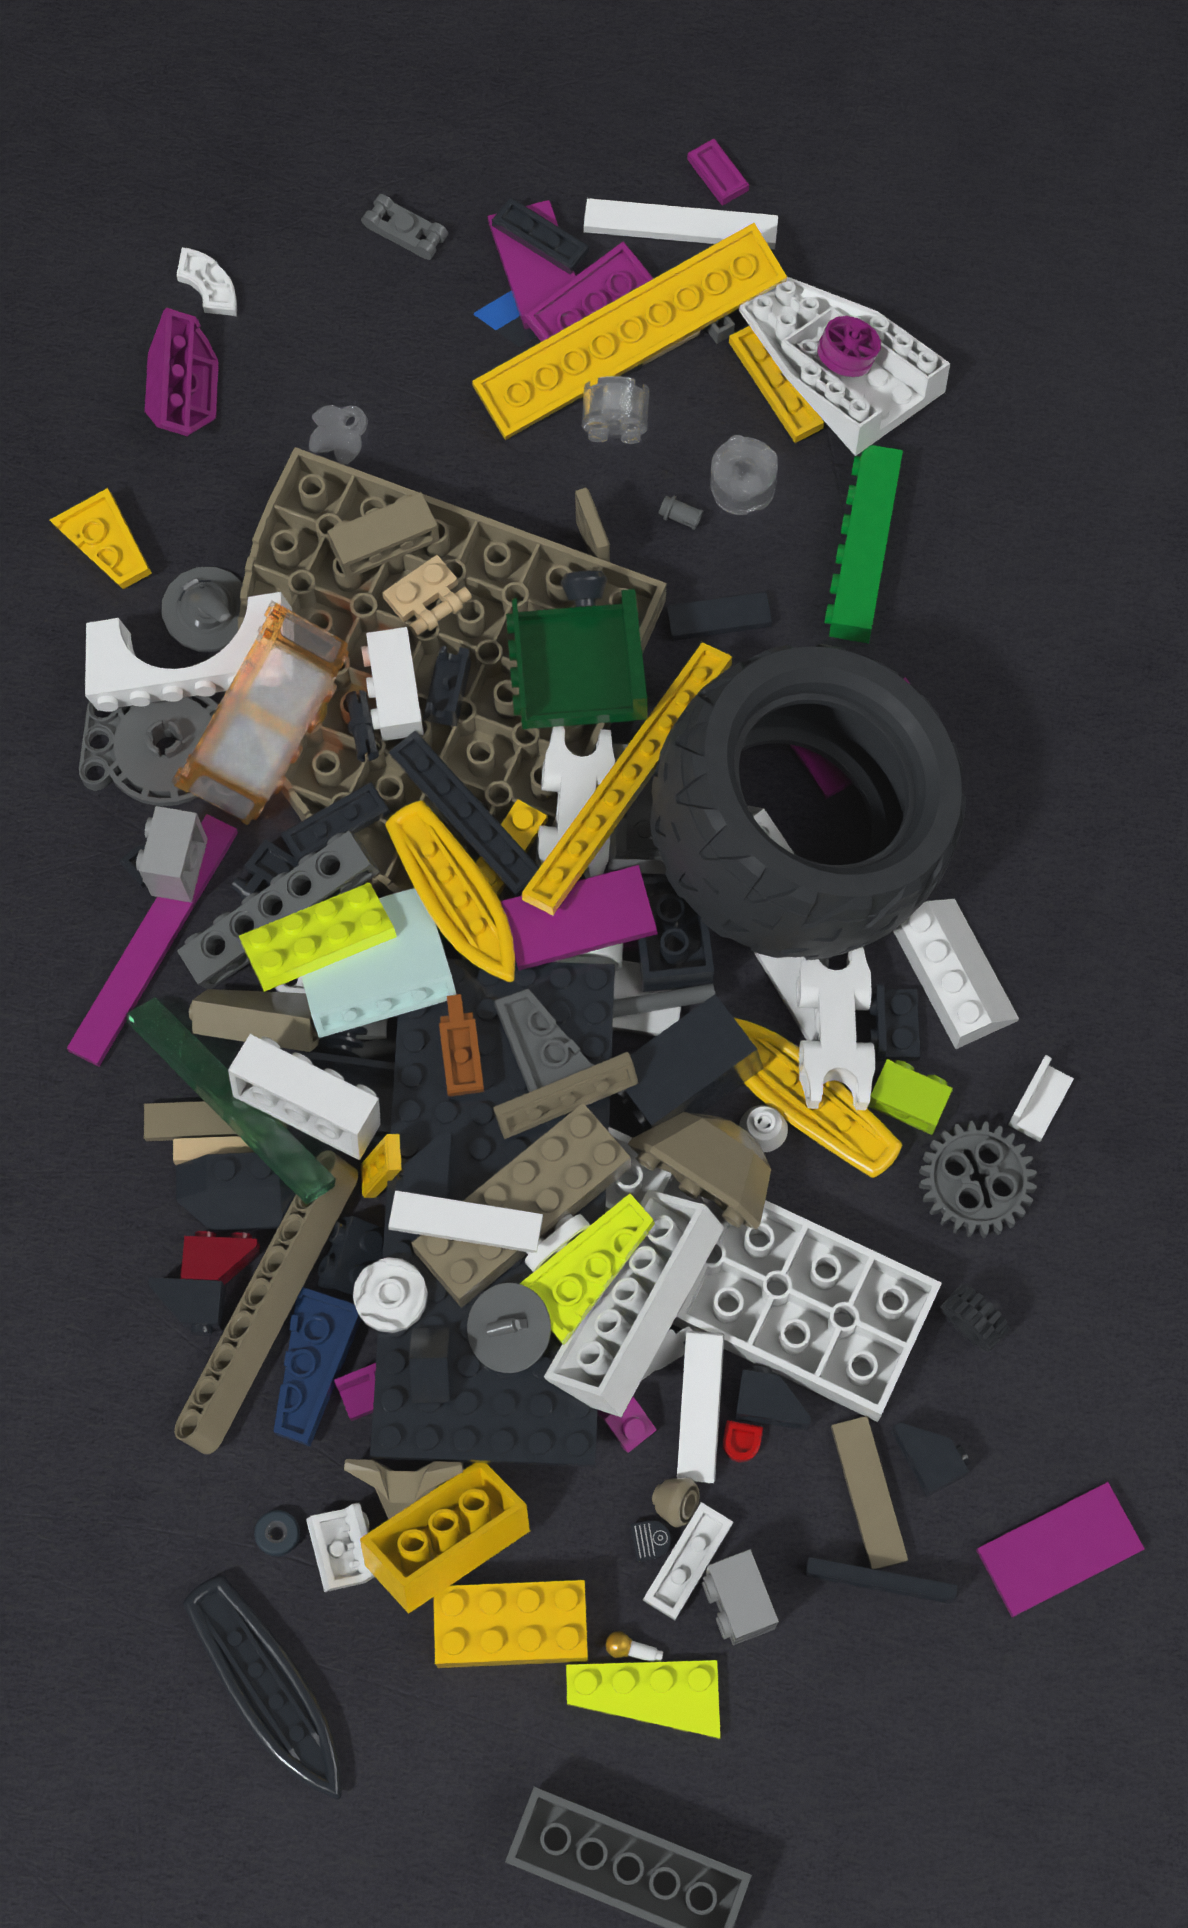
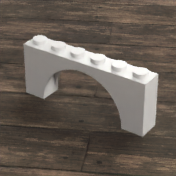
[85,592,293,712]

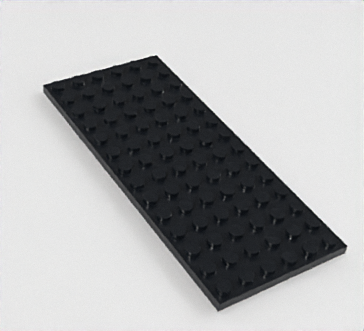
[370,959,615,1467]

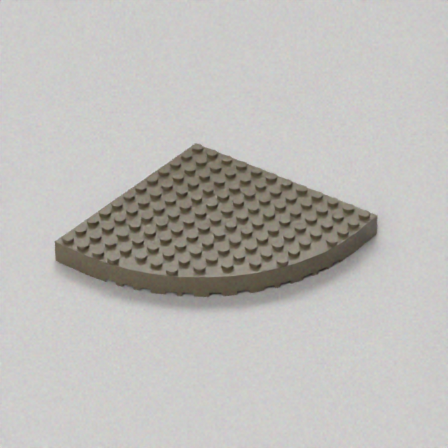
[238,447,667,901]

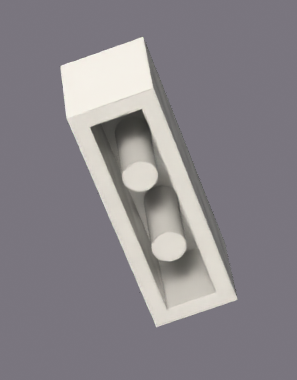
[361,627,424,741]

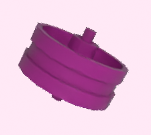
[817,316,881,377]

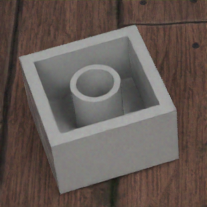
[136,806,208,903]
[702,1549,779,1646]

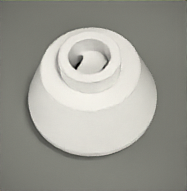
[739,1105,788,1152]

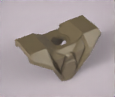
[344,1459,464,1519]

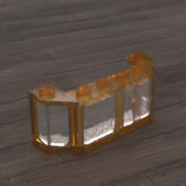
[172,600,349,825]

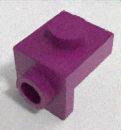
[597,1396,657,1453]

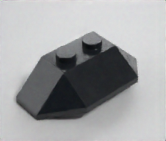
[176,1151,315,1232]

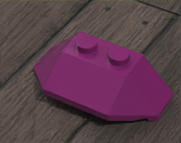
[145,308,218,436]

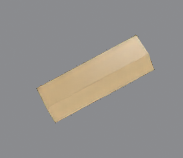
[173,1135,265,1165]

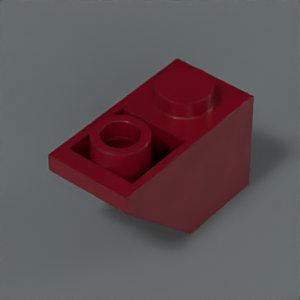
[181,1231,261,1285]

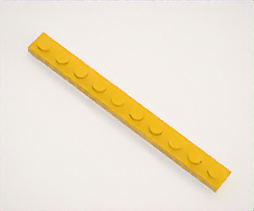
[522,642,732,916]

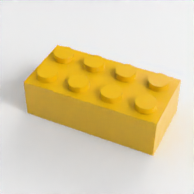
[360,1462,530,1614]
[434,1580,588,1668]

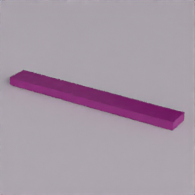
[67,814,238,1067]

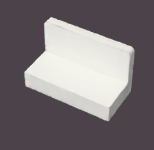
[1008,1055,1073,1142]

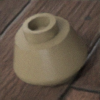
[652,1477,700,1528]

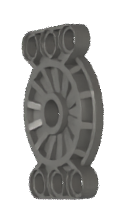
[79,695,254,806]

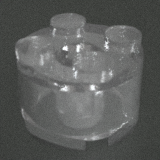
[582,376,650,444]
[710,435,778,515]

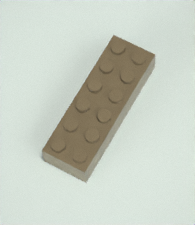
[412,1103,631,1308]

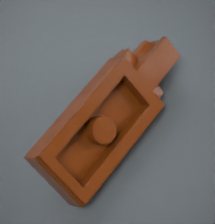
[439,994,484,1097]

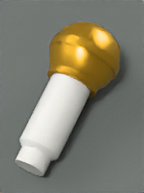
[606,1631,663,1662]

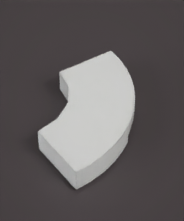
[177,247,237,316]

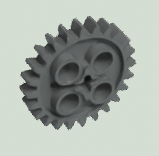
[919,1121,1037,1238]

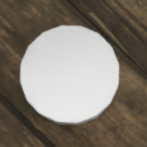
[353,1257,428,1333]

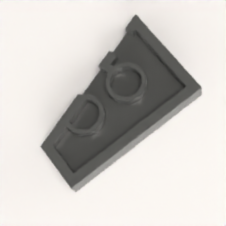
[495,989,595,1092]

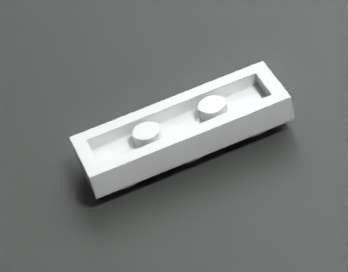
[643,1502,733,1620]

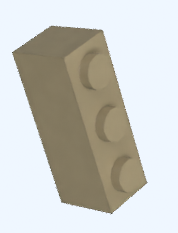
[327,492,439,579]

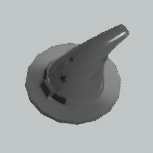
[162,567,243,652]

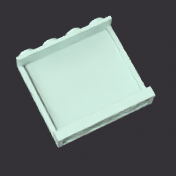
[301,888,457,1038]

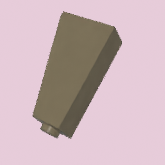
[189,989,319,1052]

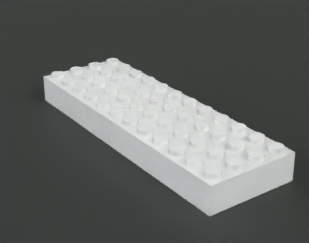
[605,1127,942,1422]

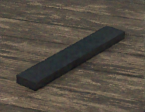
[389,731,539,897]

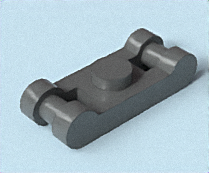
[361,194,449,260]

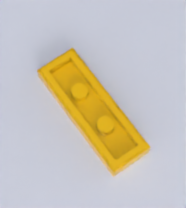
[361,1134,402,1198]

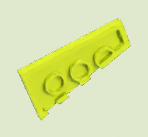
[520,1193,655,1345]
[566,1660,720,1739]

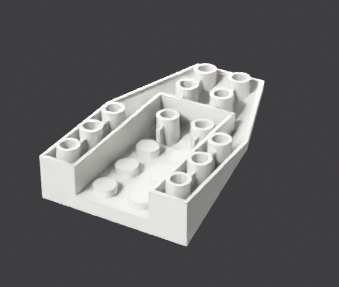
[739,277,950,456]

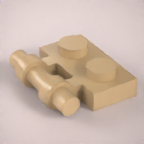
[382,555,472,636]

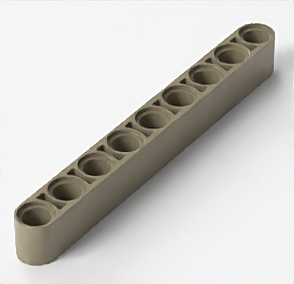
[174,1150,358,1454]

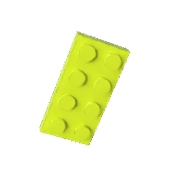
[239,882,397,992]

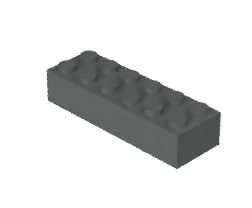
[505,1787,752,1928]

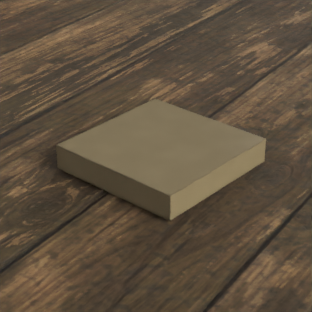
[575,488,610,562]

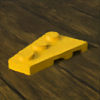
[50,488,152,589]

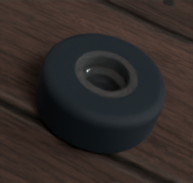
[254,1510,300,1557]

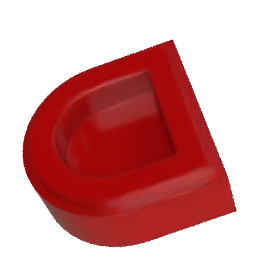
[723,1420,763,1462]

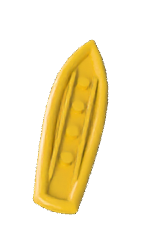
[385,800,515,982]
[733,1017,902,1178]

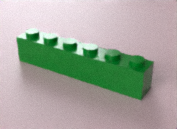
[825,445,903,643]

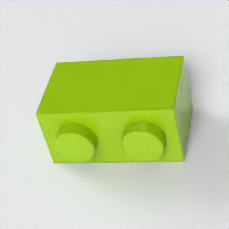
[868,1059,953,1135]

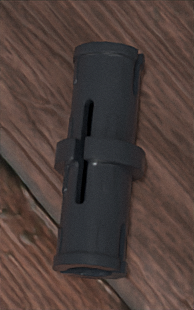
[345,690,379,762]

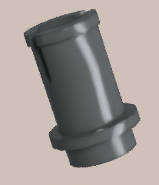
[659,495,703,530]

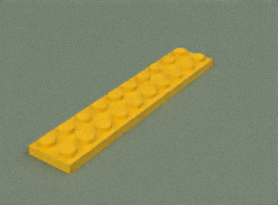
[472,223,787,440]

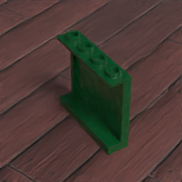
[506,589,647,729]

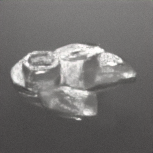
[309,405,368,466]

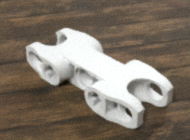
[535,726,615,879]
[796,947,875,1110]

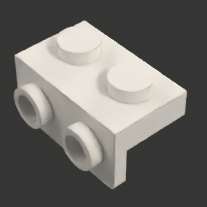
[306,1503,375,1592]

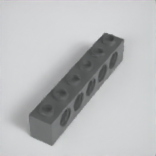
[177,831,380,989]

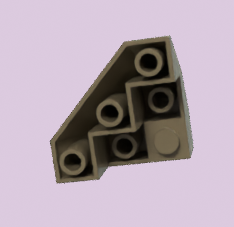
[627,1112,771,1230]

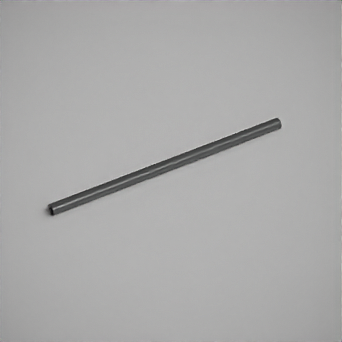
[352,983,715,1059]

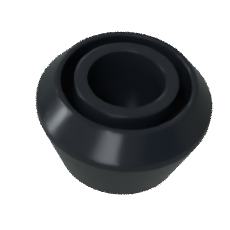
[561,571,607,607]

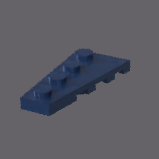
[274,1287,362,1447]

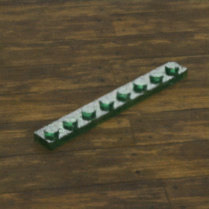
[127,997,336,1205]

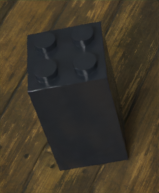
[615,994,763,1132]

